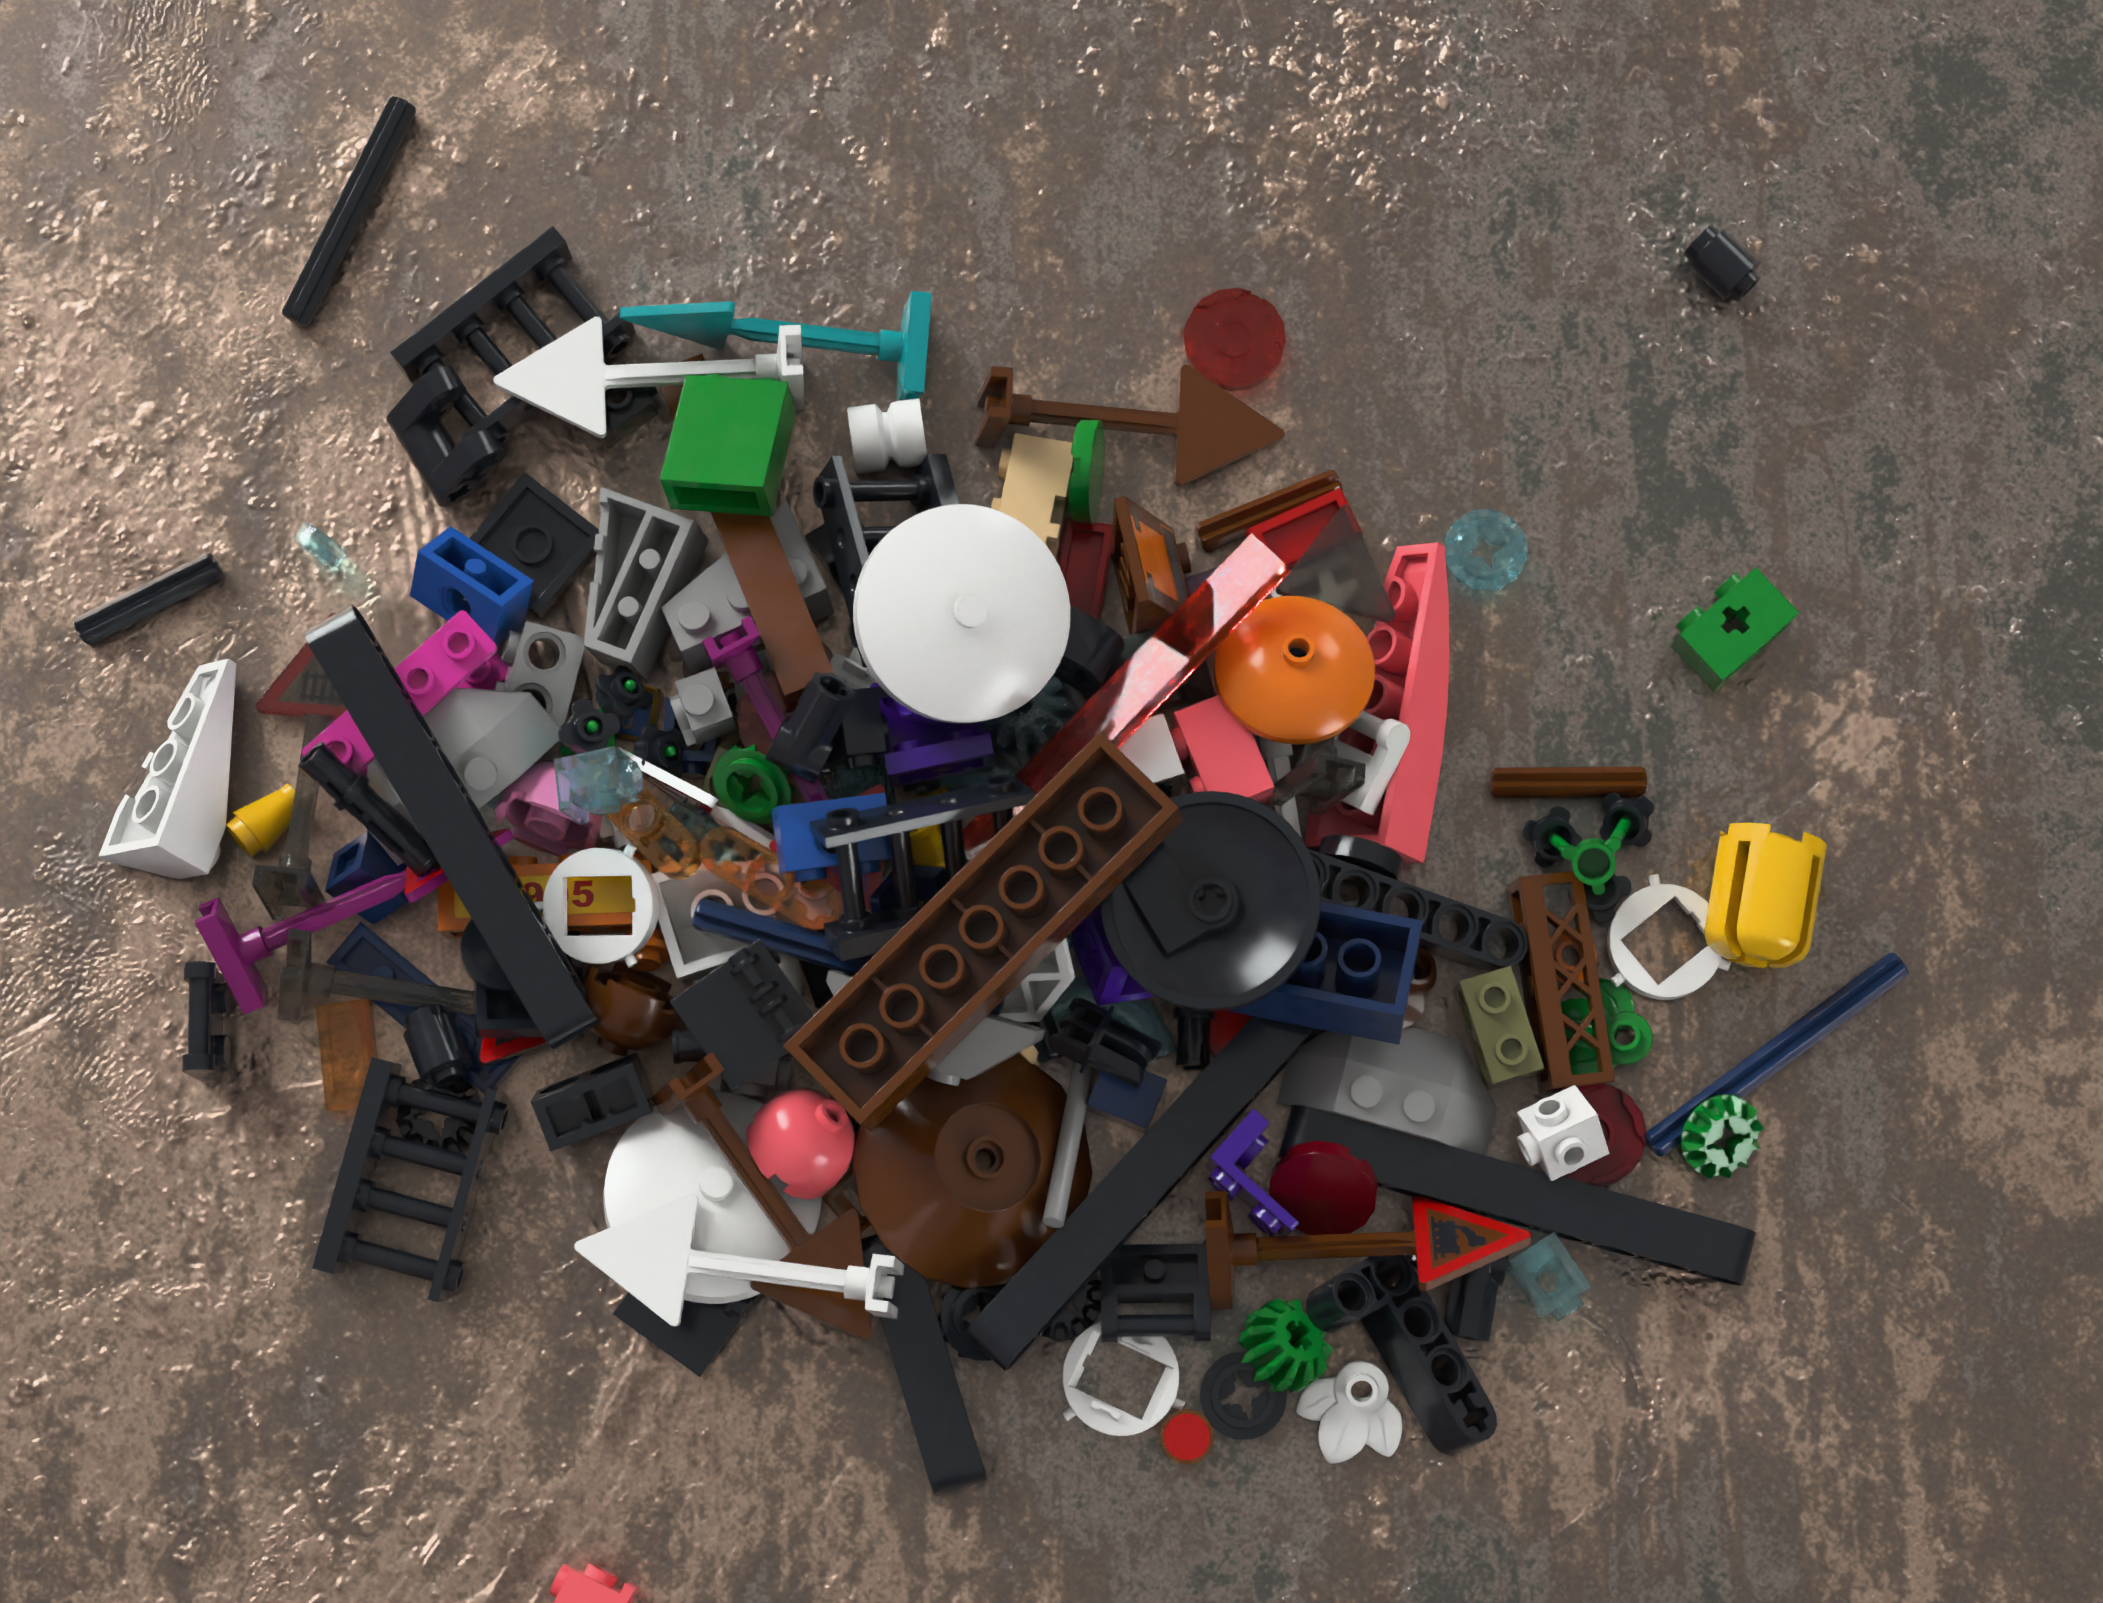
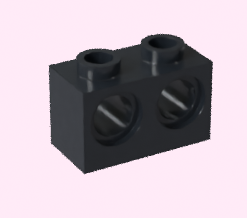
[531,1052,655,1151]

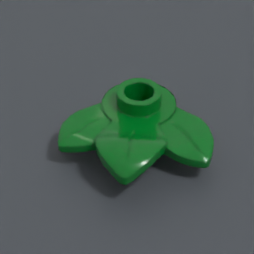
[1561,978,1653,1075]

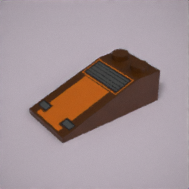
[1111,496,1203,635]

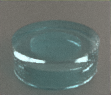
[293,522,347,568]

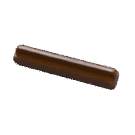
[1195,470,1343,551]
[1490,766,1647,798]

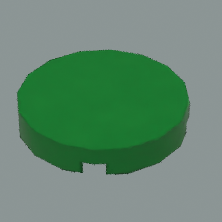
[1068,420,1105,524]

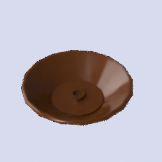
[852,1054,1093,1289]

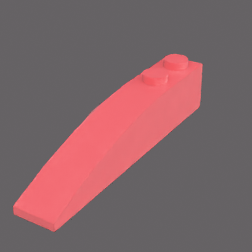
[1304,542,1450,864]

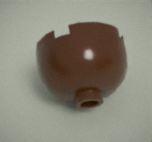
[582,962,682,1056]

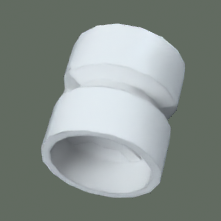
[847,398,927,474]

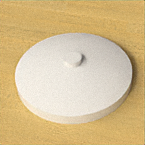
[853,504,1070,723]
[603,1091,822,1304]

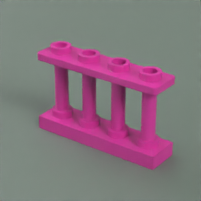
[302,610,509,776]

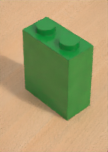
[660,374,797,517]

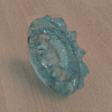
[1444,509,1528,592]

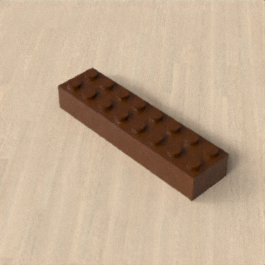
[783,732,1183,1132]

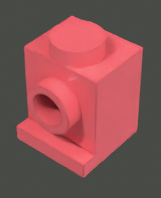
[549,1563,641,1603]

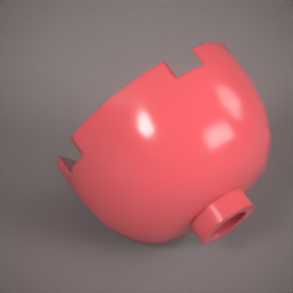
[746,1088,856,1200]

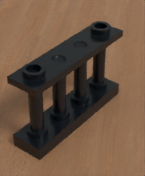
[390,226,636,446]
[813,454,960,667]
[810,774,1035,961]
[312,1057,509,1302]

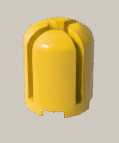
[1704,823,1827,969]

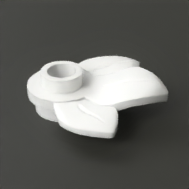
[1296,1360,1402,1464]

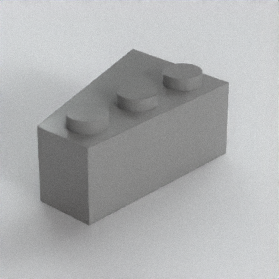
[661,501,835,674]

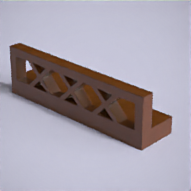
[1507,871,1615,1095]

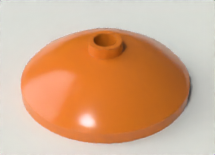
[1214,596,1375,744]

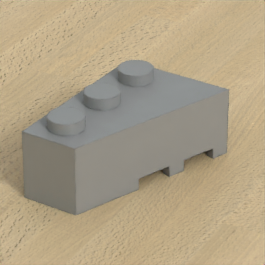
[584,487,709,681]

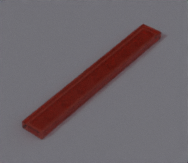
[963,533,1291,861]

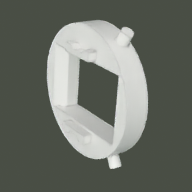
[534,843,660,968]
[1606,874,1731,1000]
[1061,1307,1185,1436]

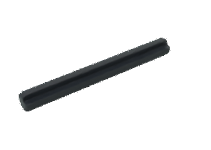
[282,96,416,326]

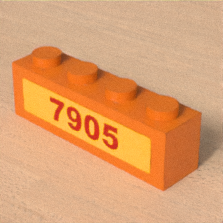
[438,852,658,939]

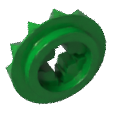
[713,744,796,824]
[1681,1094,1765,1179]

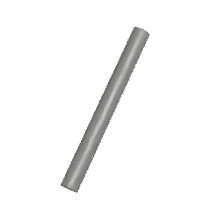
[1042,1041,1094,1228]

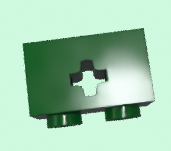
[1671,567,1799,692]

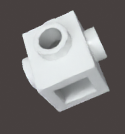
[1517,1085,1610,1181]

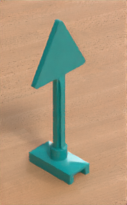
[619,291,932,401]

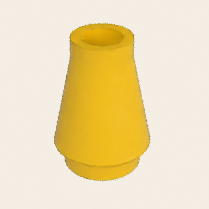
[226,783,307,858]

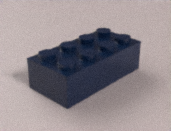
[1227,901,1423,1045]

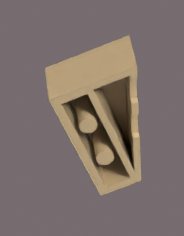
[991,433,1075,561]

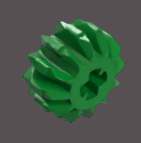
[1237,1298,1334,1393]

